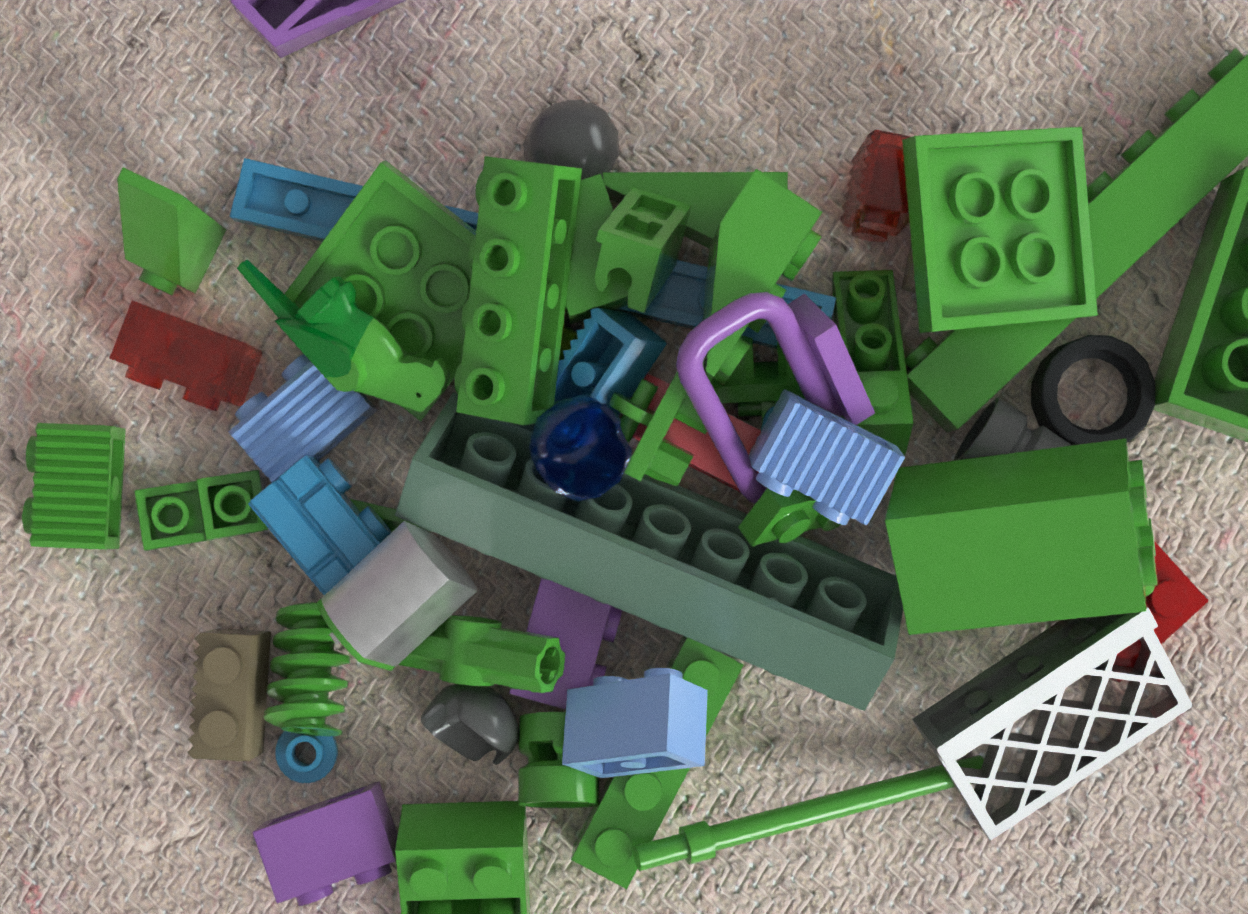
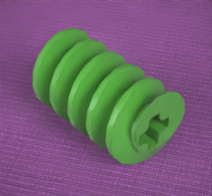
[263,602,351,736]

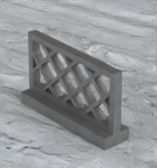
[912,607,1193,841]

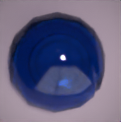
[529,395,632,502]

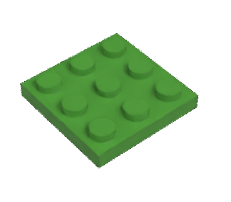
[902,127,1098,333]
[285,160,476,421]

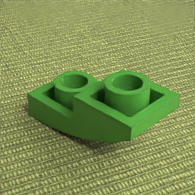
[134,470,268,551]

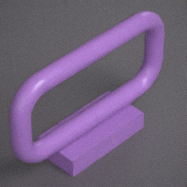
[676,292,875,504]

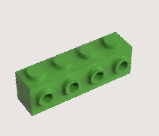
[454,156,582,425]

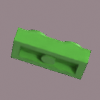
[738,488,841,547]

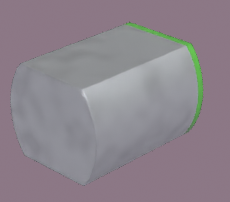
[317,521,478,671]

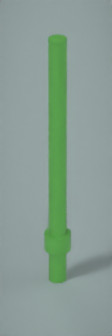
[633,755,984,871]

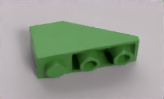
[832,270,914,460]

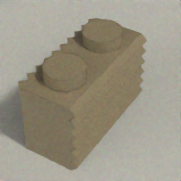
[187,628,271,761]

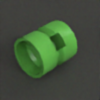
[518,712,599,808]

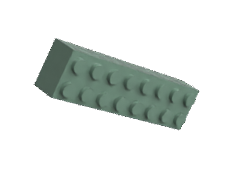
[395,392,903,711]

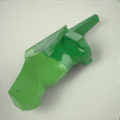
[237,259,450,413]

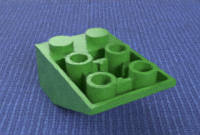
[702,169,822,386]
[395,801,530,914]

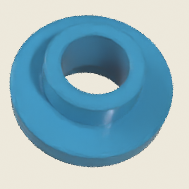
[275,731,338,783]

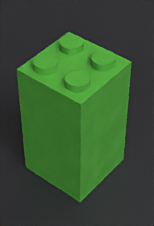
[885,439,1158,635]

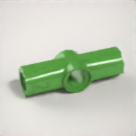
[398,615,565,693]

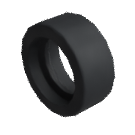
[1031,335,1156,446]

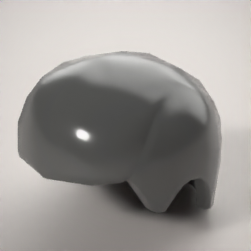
[523,99,619,180]
[421,684,519,765]

